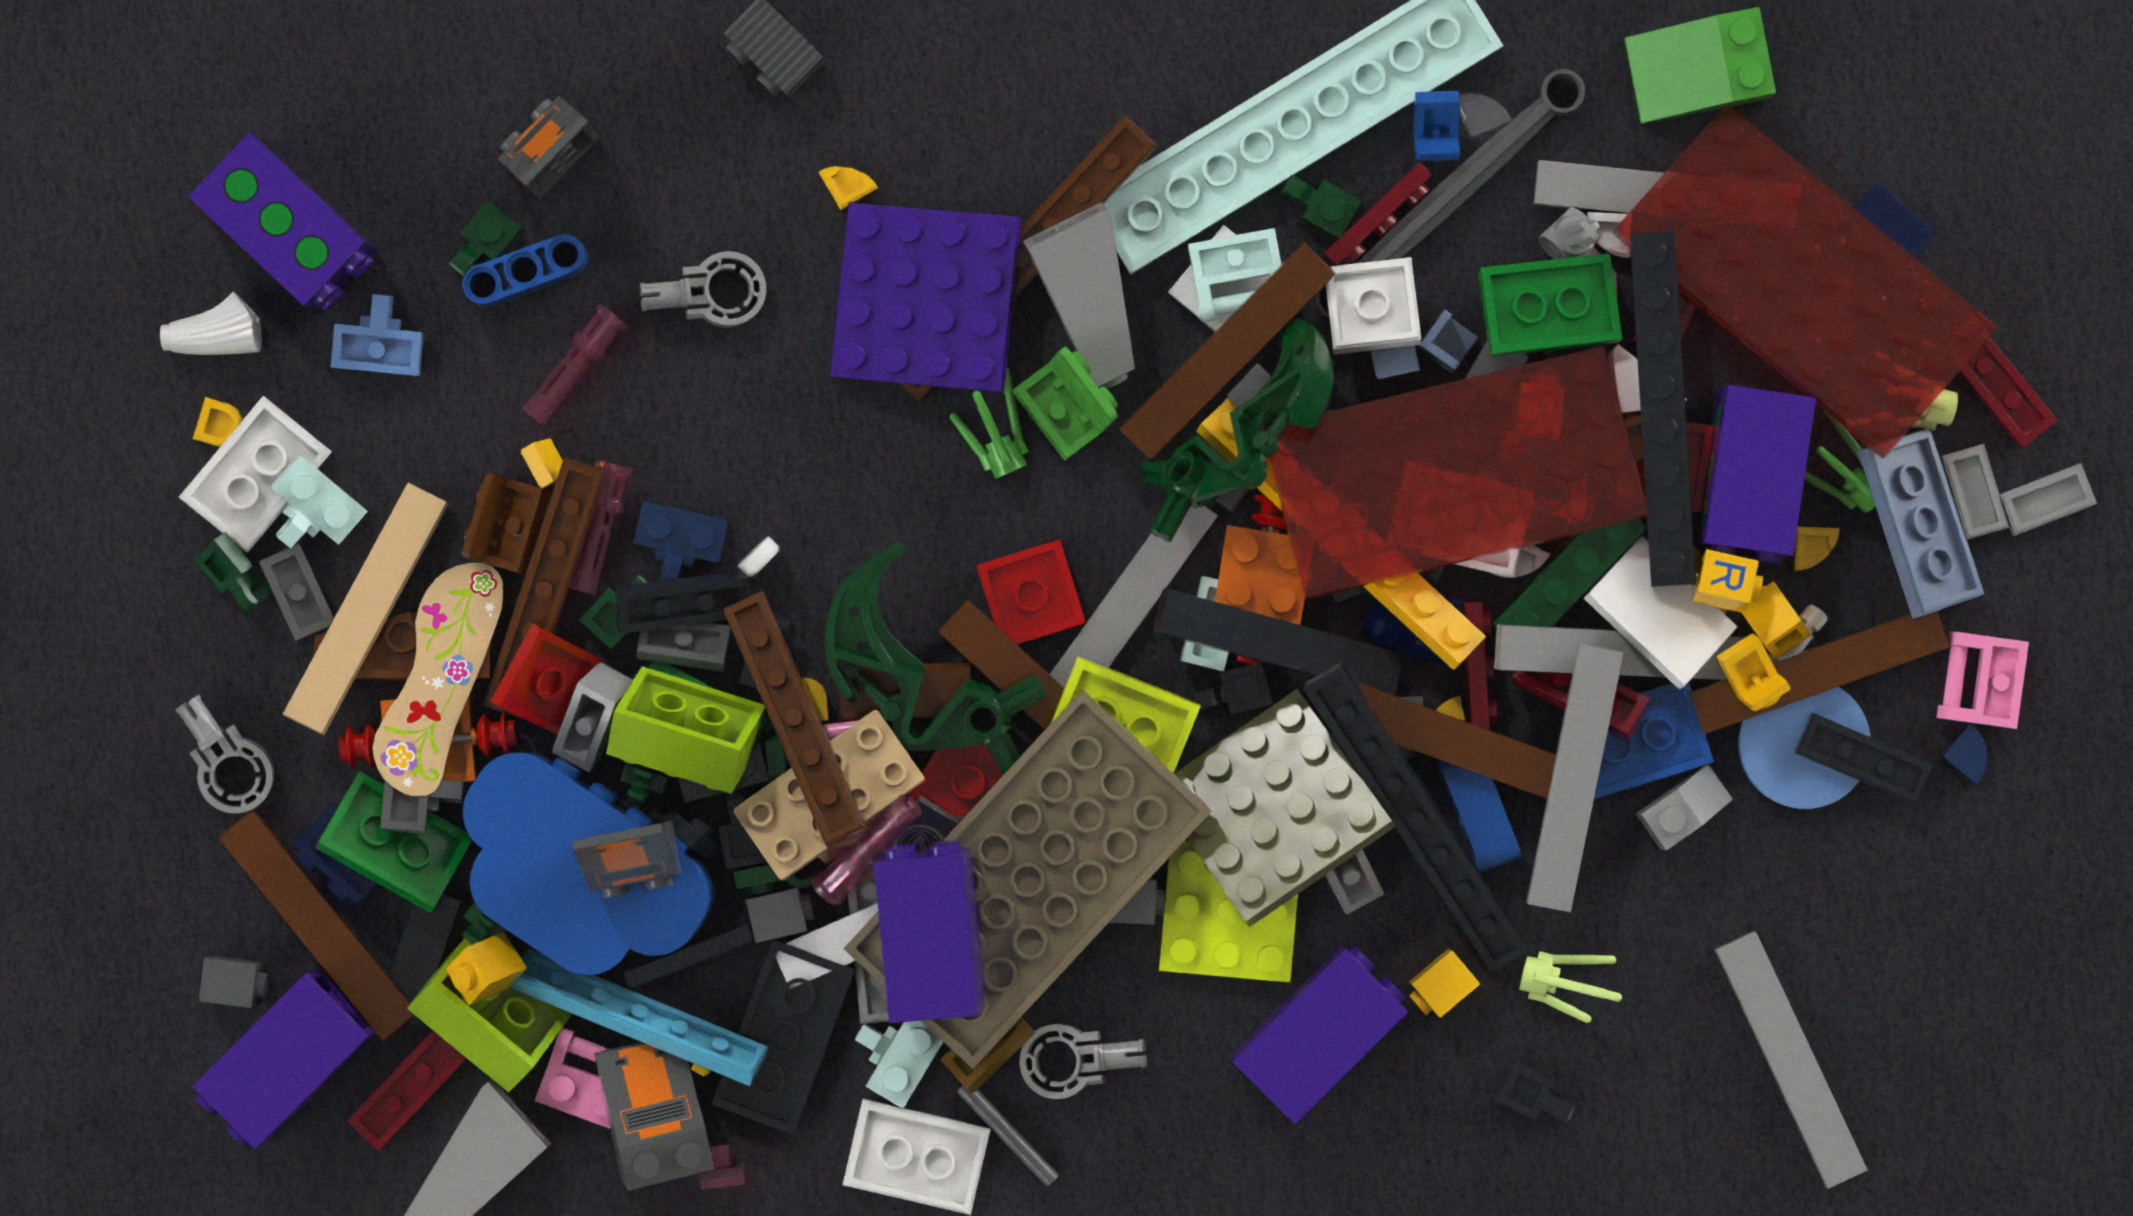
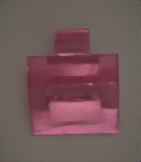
[699,1144,748,1190]

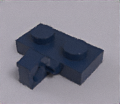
[633,501,729,581]

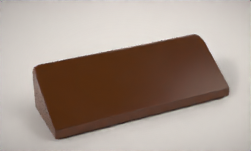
[839,663,971,720]

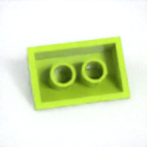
[606,666,766,794]
[407,938,572,1093]

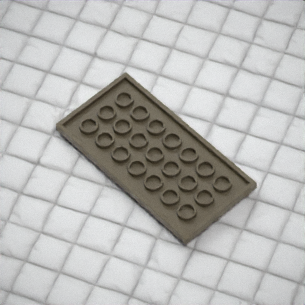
[843,689,1213,1069]

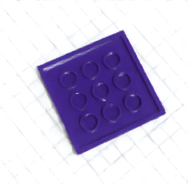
[830,203,1022,393]

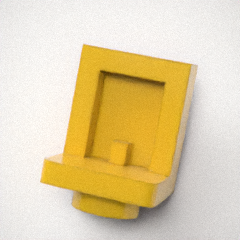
[1716,633,1791,711]

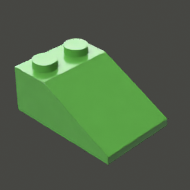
[1624,7,1776,124]

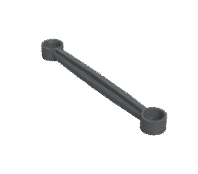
[1314,69,1585,320]

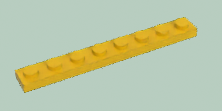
[1196,398,1486,670]

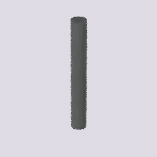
[956,1085,1059,1187]

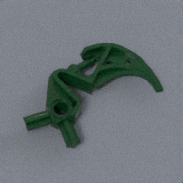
[1140,316,1334,542]
[825,540,1048,775]

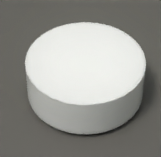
[737,536,779,577]

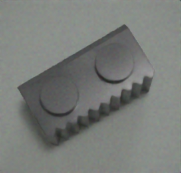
[724,0,825,98]

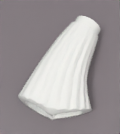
[160,291,262,355]

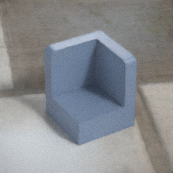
[1416,310,1478,374]
[1370,346,1420,379]

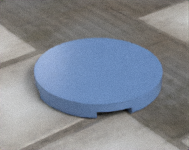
[1738,687,1871,809]

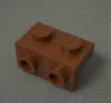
[462,473,552,575]

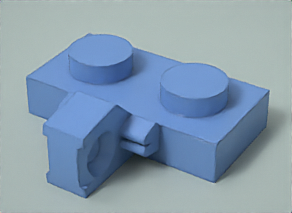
[331,294,424,376]

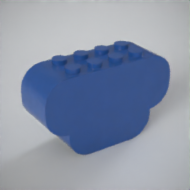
[463,752,715,975]

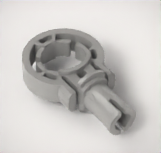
[640,251,766,328]
[175,694,274,813]
[1019,1024,1147,1099]

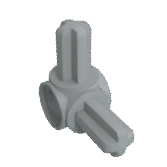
[1539,207,1617,278]

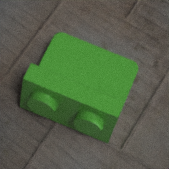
[1012,347,1118,461]

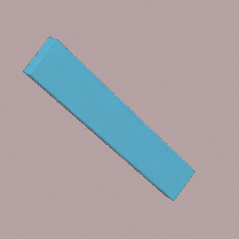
[509,948,769,1086]

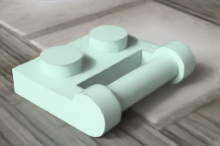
[1188,228,1281,323]

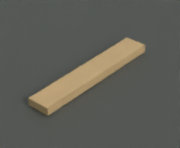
[283,483,448,736]

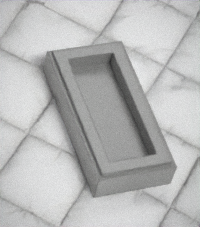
[1940,444,2009,540]
[1999,463,2097,536]

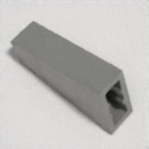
[1023,202,1135,388]
[404,1079,552,1216]

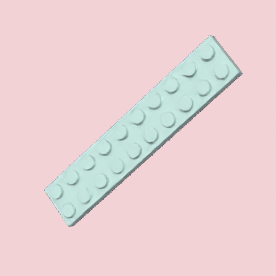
[1104,0,1503,276]

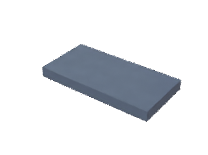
[1858,428,1984,619]

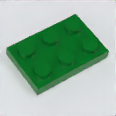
[1478,253,1623,357]
[315,771,472,913]

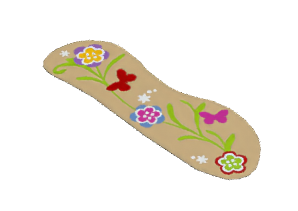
[373,562,503,796]

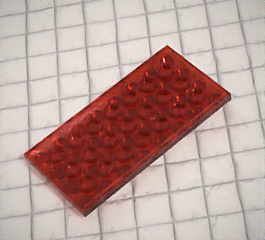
[1613,105,1998,459]
[1263,346,1649,600]

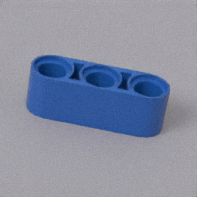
[462,234,589,308]
[1435,758,1522,873]

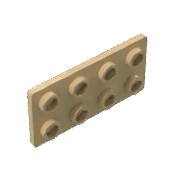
[734,710,925,880]

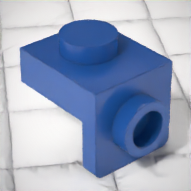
[1413,91,1460,162]

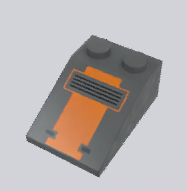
[498,96,601,199]
[571,821,682,898]
[594,1042,714,1191]

